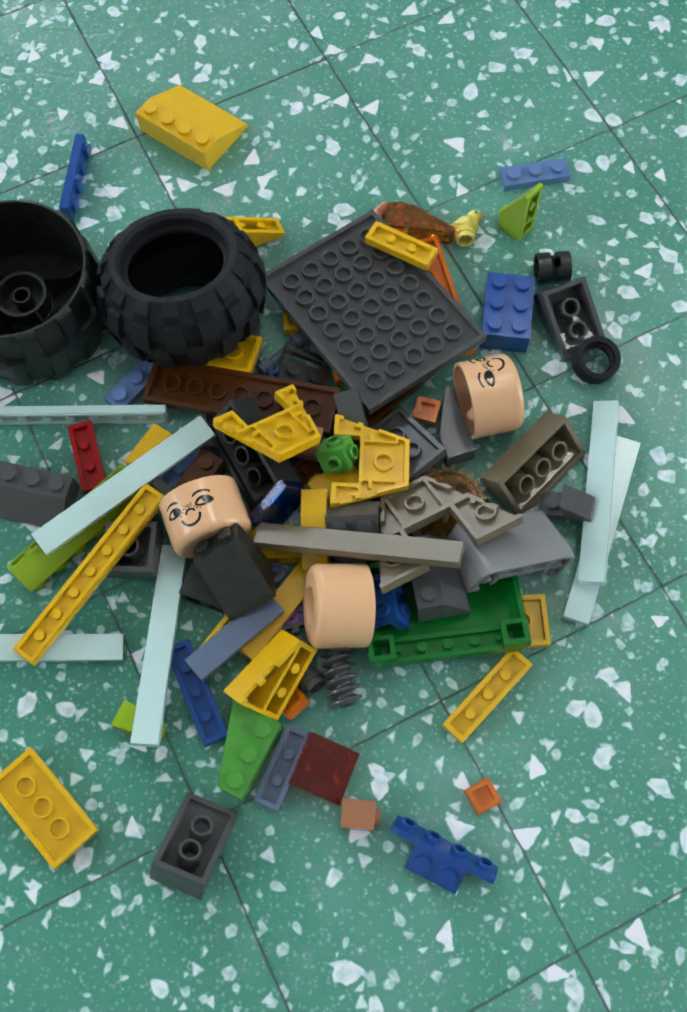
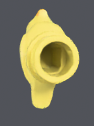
[442,210,484,247]

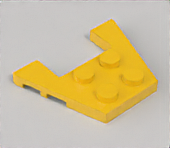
[213,384,321,463]
[330,414,410,508]

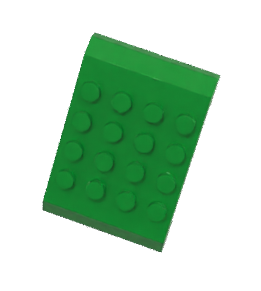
[367,563,532,668]

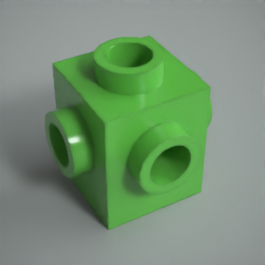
[315,435,359,474]

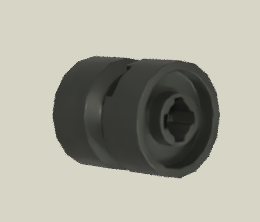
[534,251,572,284]

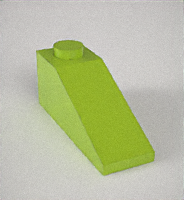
[498,183,544,241]

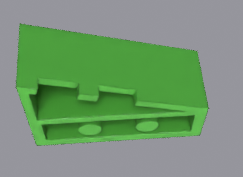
[217,699,283,802]

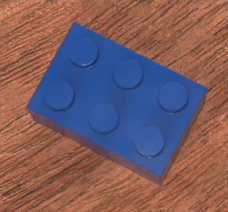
[479,272,535,353]

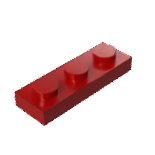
[67,420,106,495]

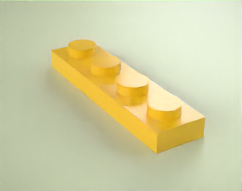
[442,651,533,744]

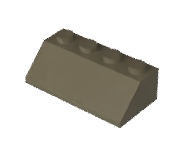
[480,412,586,515]

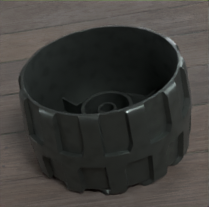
[0,199,106,386]

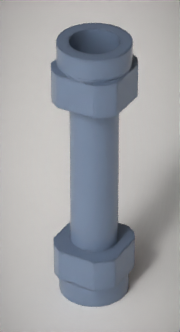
[256,331,308,376]

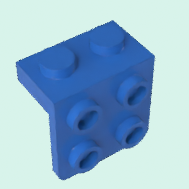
[372,573,411,631]

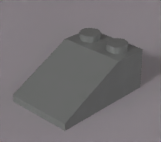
[533,276,605,361]
[150,792,238,900]

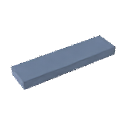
[185,598,284,682]

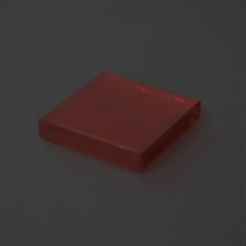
[288,732,360,806]

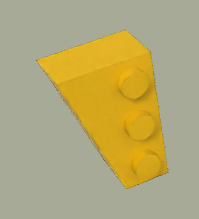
[223,629,317,721]

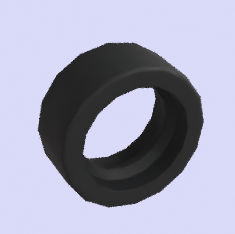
[572,336,621,384]

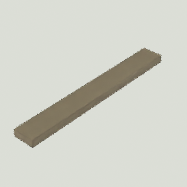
[253,523,465,569]

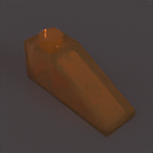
[386,202,455,245]

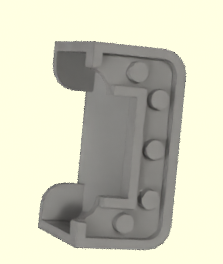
[447,508,575,593]

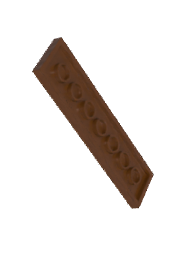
[142,362,342,437]

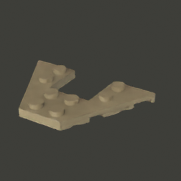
[379,475,523,595]

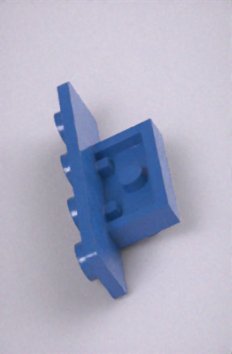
[390,815,498,894]

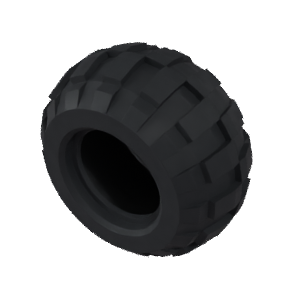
[95,208,267,368]

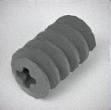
[320,650,362,709]

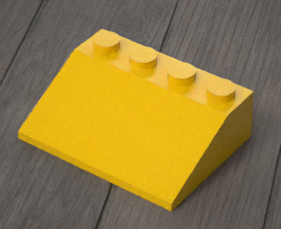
[135,85,248,171]

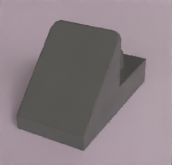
[540,485,596,522]

